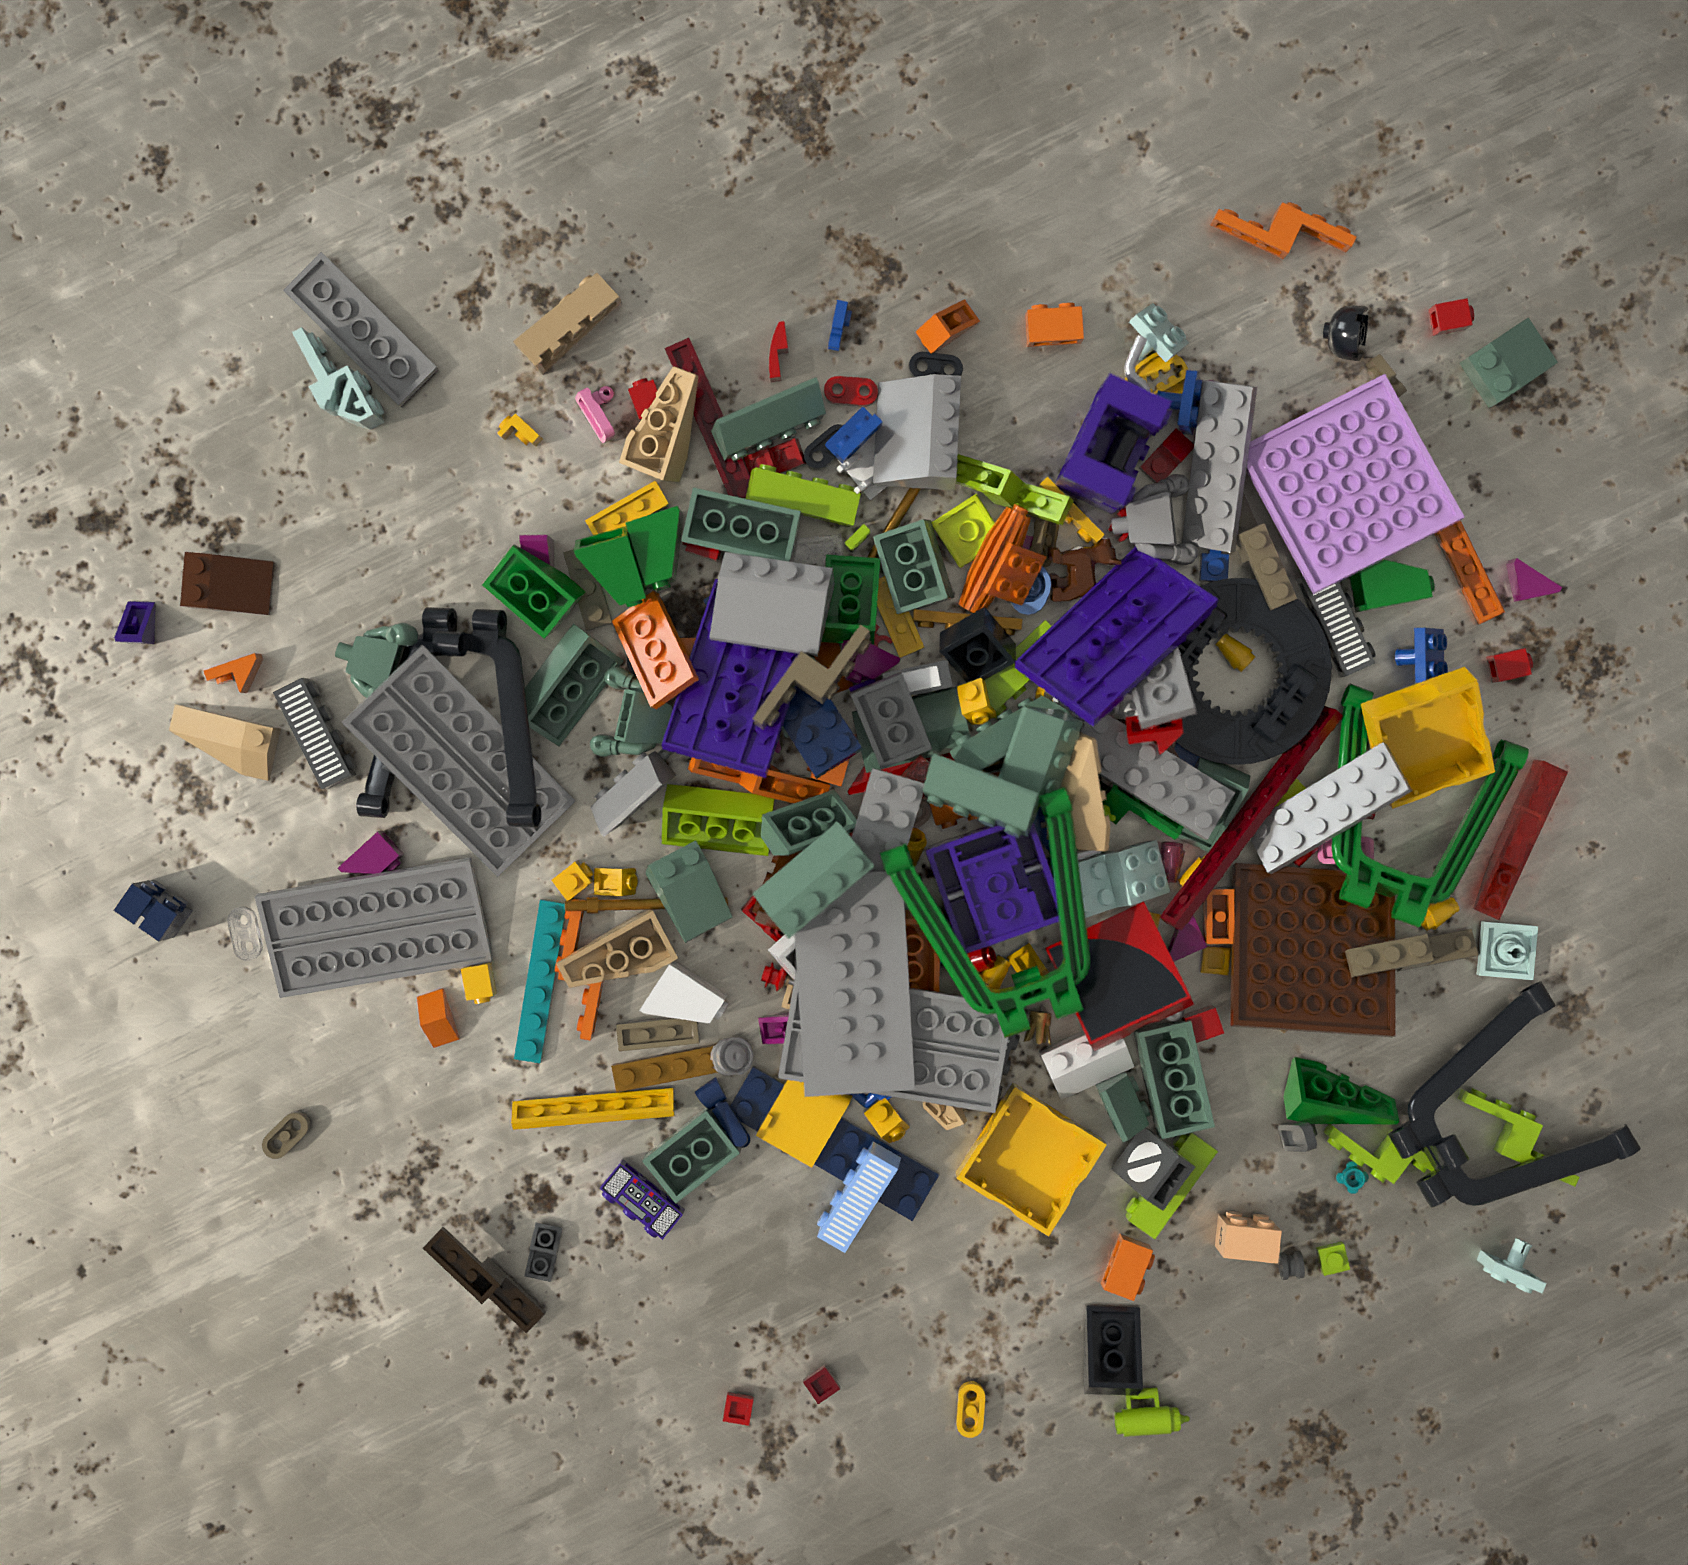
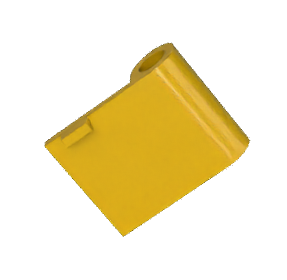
[756,1080,853,1168]

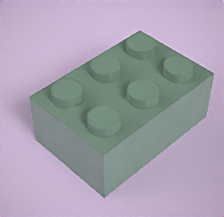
[642,1108,741,1203]

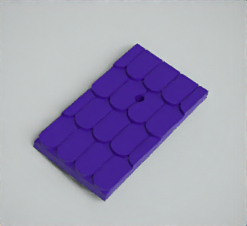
[1015,546,1218,727]
[662,579,799,778]

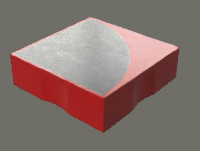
[1045,901,1194,1051]

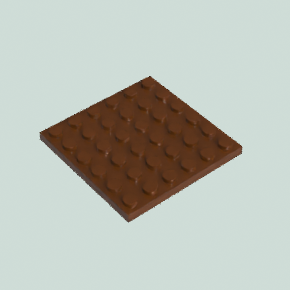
[1230,863,1396,1037]

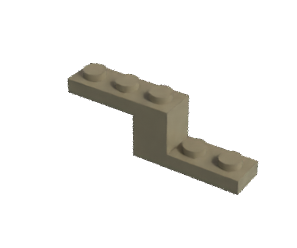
[1236,492,1297,610]
[753,625,871,730]
[1345,929,1478,978]

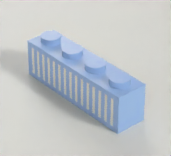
[817,1142,901,1253]

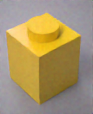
[461,962,497,1004]

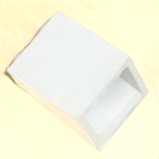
[639,961,728,1024]

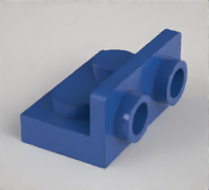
[825,407,883,464]

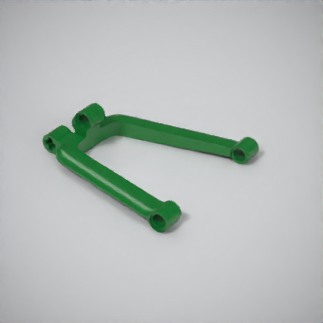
[1332,683,1529,927]
[880,787,1090,1038]

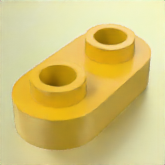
[956,1381,985,1438]

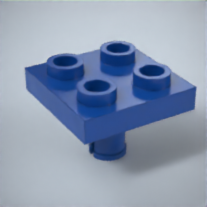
[1157,370,1203,435]
[1395,628,1448,683]

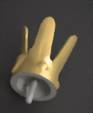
[1023,1004,1052,1045]

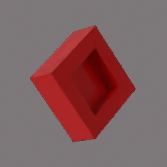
[723,1392,754,1426]

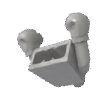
[1112,474,1198,566]

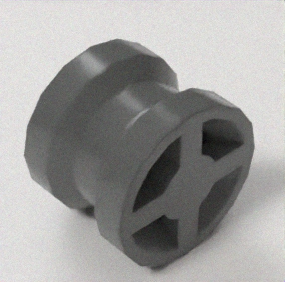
[1278,1251,1305,1280]

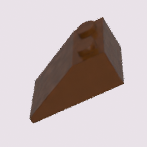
[180,552,275,615]

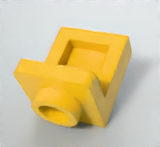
[957,678,997,725]
[864,1098,910,1143]

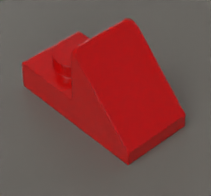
[1139,428,1194,483]
[1126,715,1183,755]

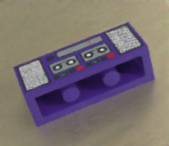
[599,1159,685,1240]

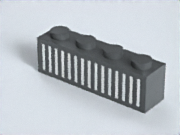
[1296,576,1376,677]
[273,678,357,789]

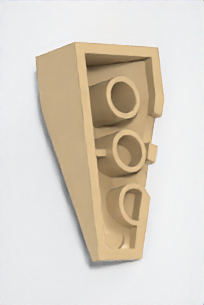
[619,367,698,482]
[1047,732,1110,851]
[556,909,678,988]

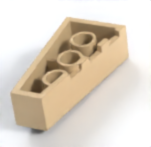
[513,273,622,375]

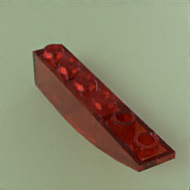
[1473,760,1568,920]

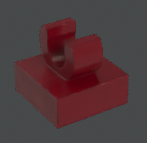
[803,1364,841,1404]

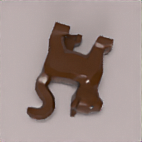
[1048,537,1121,602]

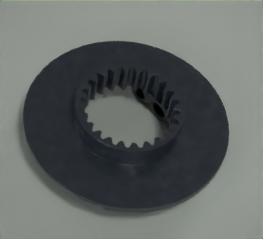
[1175,578,1332,765]

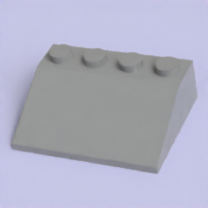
[873,374,961,490]
[710,552,835,656]

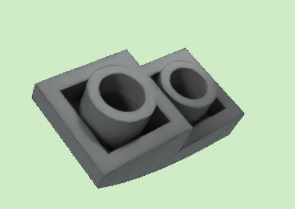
[524,1223,562,1282]

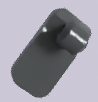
[1278,1122,1317,1152]

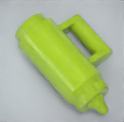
[1115,1387,1190,1437]

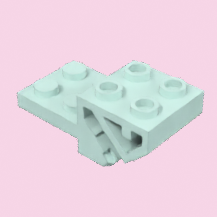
[292,327,384,430]
[1078,840,1170,918]

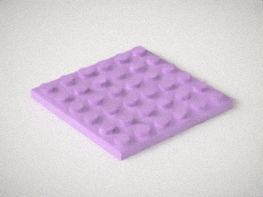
[1246,374,1464,595]

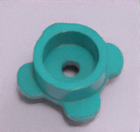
[1336,1161,1369,1194]

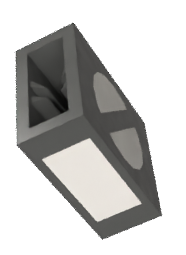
[878,660,953,696]
[1111,1128,1195,1211]

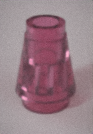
[1159,842,1186,883]

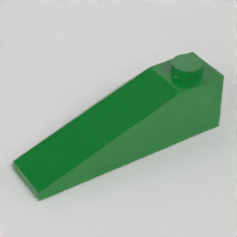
[1283,1057,1400,1125]

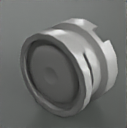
[710,1037,753,1076]

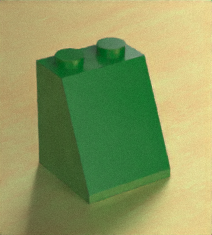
[625,506,683,592]
[574,526,647,607]
[1349,559,1435,613]

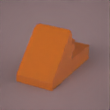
[204,653,263,693]

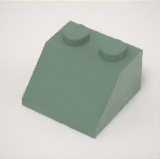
[1095,1072,1150,1142]

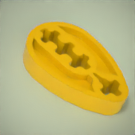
[1124,352,1188,394]

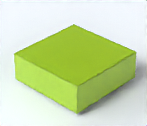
[844,524,871,552]

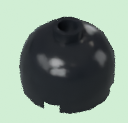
[1323,305,1369,361]

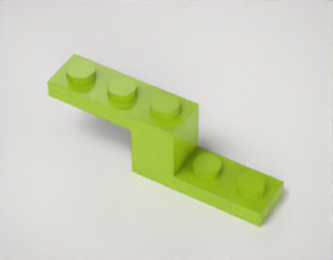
[955,454,1074,525]
[1457,1088,1580,1187]
[1323,1124,1434,1184]

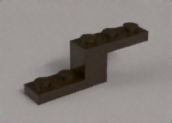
[423,1227,546,1334]

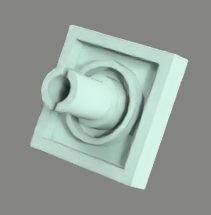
[1129,303,1189,362]
[1476,921,1538,980]
[1477,1238,1547,1294]

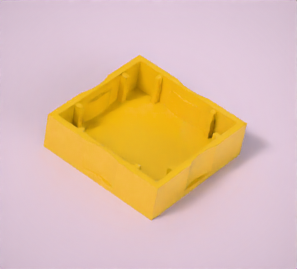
[1361,667,1495,809]
[955,1082,1107,1236]

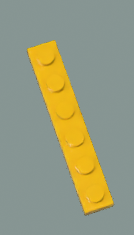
[511,1088,675,1130]

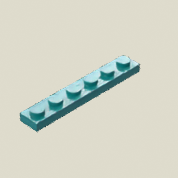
[514,899,565,1063]

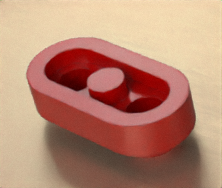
[824,376,878,407]

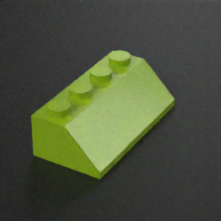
[661,784,774,856]

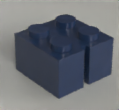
[113,880,193,942]

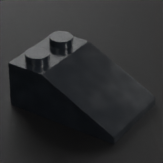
[1084,1306,1143,1396]

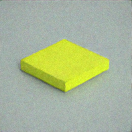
[931,494,995,569]

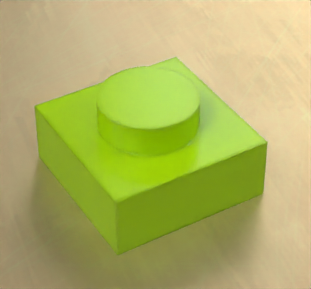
[1316,1241,1350,1276]

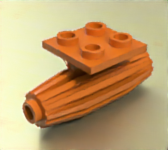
[958,504,1046,613]

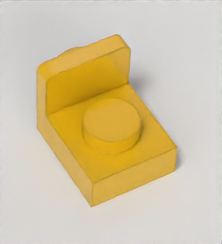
[497,413,543,446]
[551,860,594,900]
[594,867,638,896]
[1007,943,1049,977]

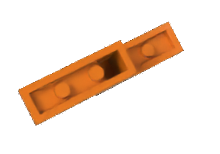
[1210,202,1356,259]
[688,757,831,803]
[555,898,604,1041]

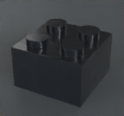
[939,607,1016,683]

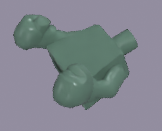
[335,623,418,698]
[590,667,673,757]

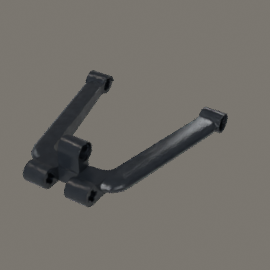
[356,607,542,828]
[1388,981,1641,1207]

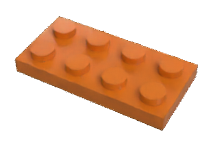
[612,591,699,710]

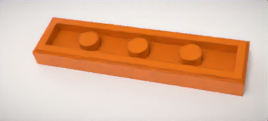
[1434,521,1505,624]

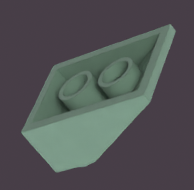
[1459,317,1558,408]
[1178,757,1251,852]
[645,840,732,943]

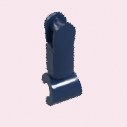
[695,1077,751,1148]

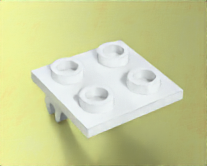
[836,433,888,500]

